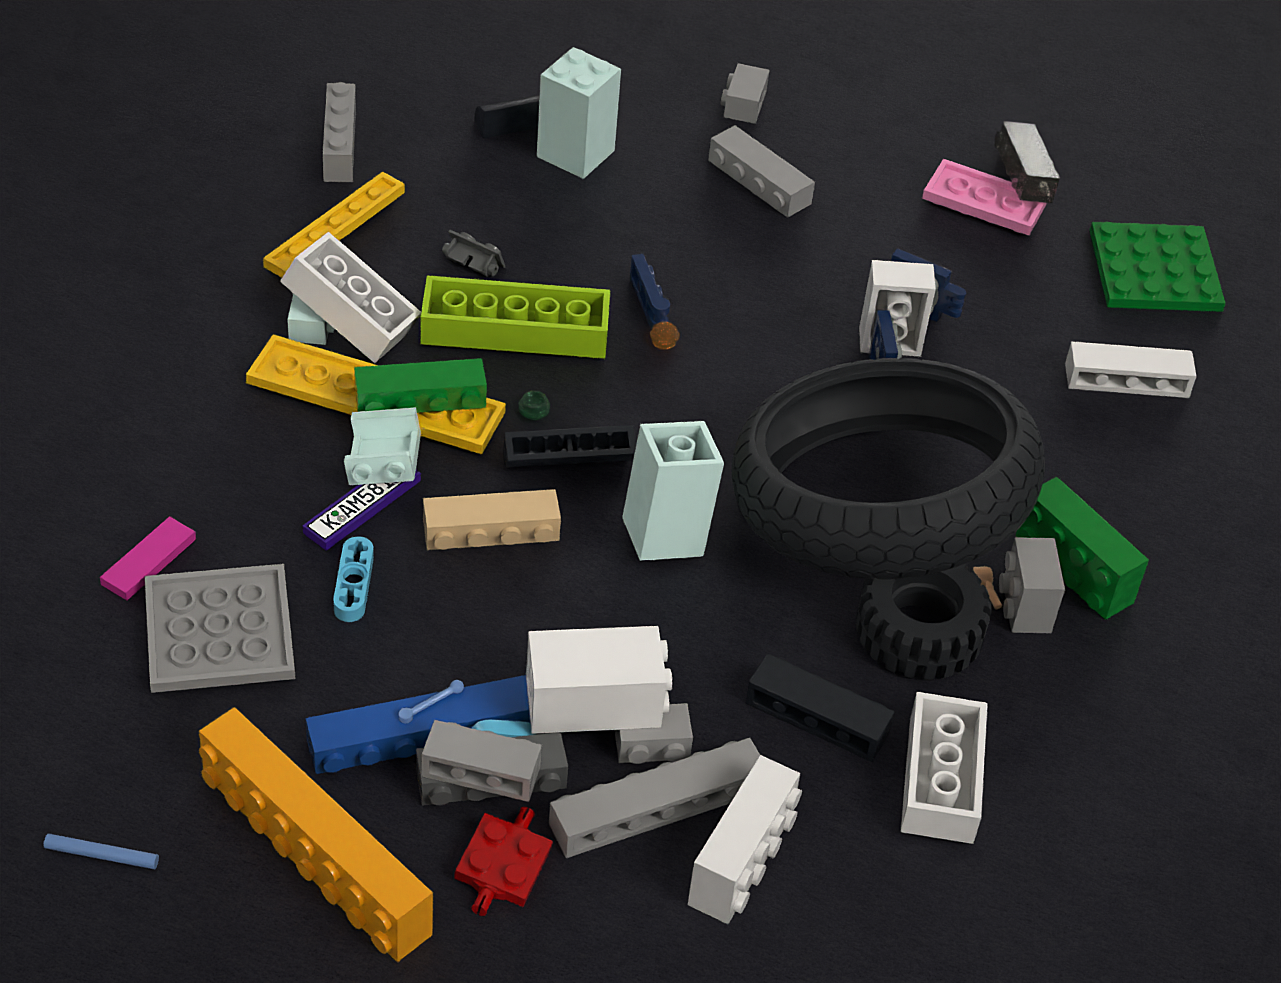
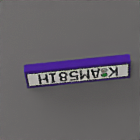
[303,470,421,551]

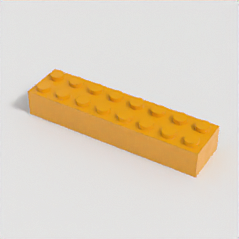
[199,707,433,962]

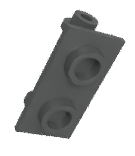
[442,230,506,277]

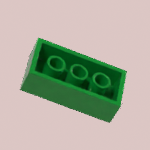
[1016,477,1149,620]

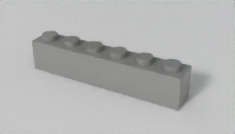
[549,738,760,858]

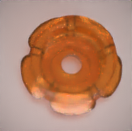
[650,321,680,349]

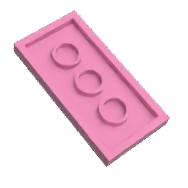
[922,159,1049,235]

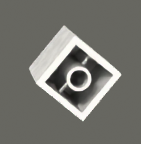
[526,626,672,734]

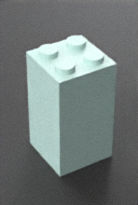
[537,47,621,179]
[622,421,724,561]

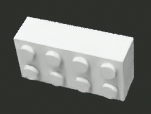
[280,232,421,363]
[901,692,987,844]
[688,755,802,924]

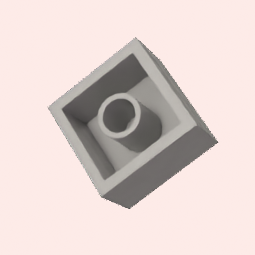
[999,537,1065,633]

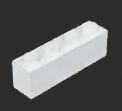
[1065,342,1196,398]

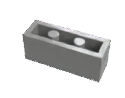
[422,720,542,802]

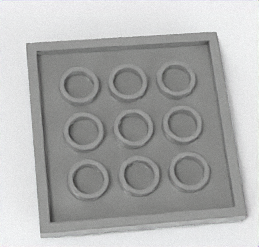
[145,564,295,693]

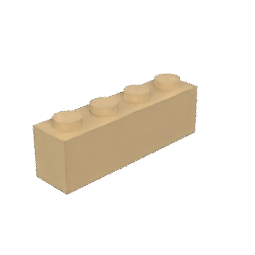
[423,489,561,550]

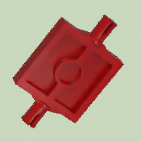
[454,807,553,916]

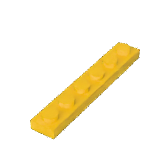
[263,172,405,278]

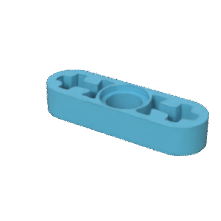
[334,537,373,622]

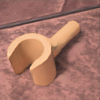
[973,566,1002,609]

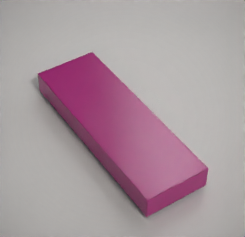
[100,516,196,600]

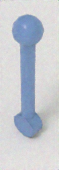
[399,680,464,723]

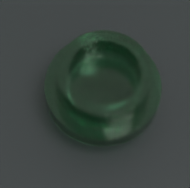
[519,391,550,420]

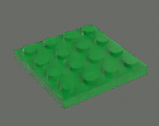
[1090,222,1225,312]

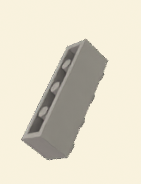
[323,82,356,182]
[708,125,815,218]

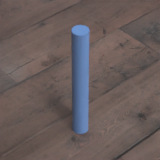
[44,834,159,870]

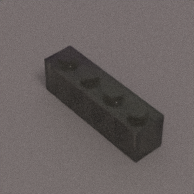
[994,121,1060,203]

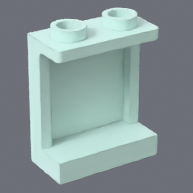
[344,407,421,485]

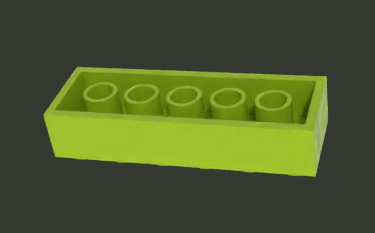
[421,276,610,358]

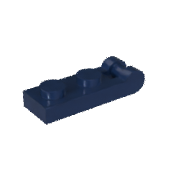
[630,254,670,332]

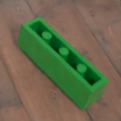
[354,358,487,413]

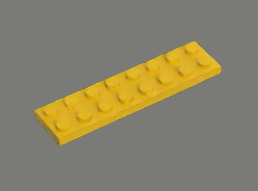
[246,334,506,454]

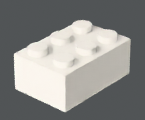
[859,260,935,357]

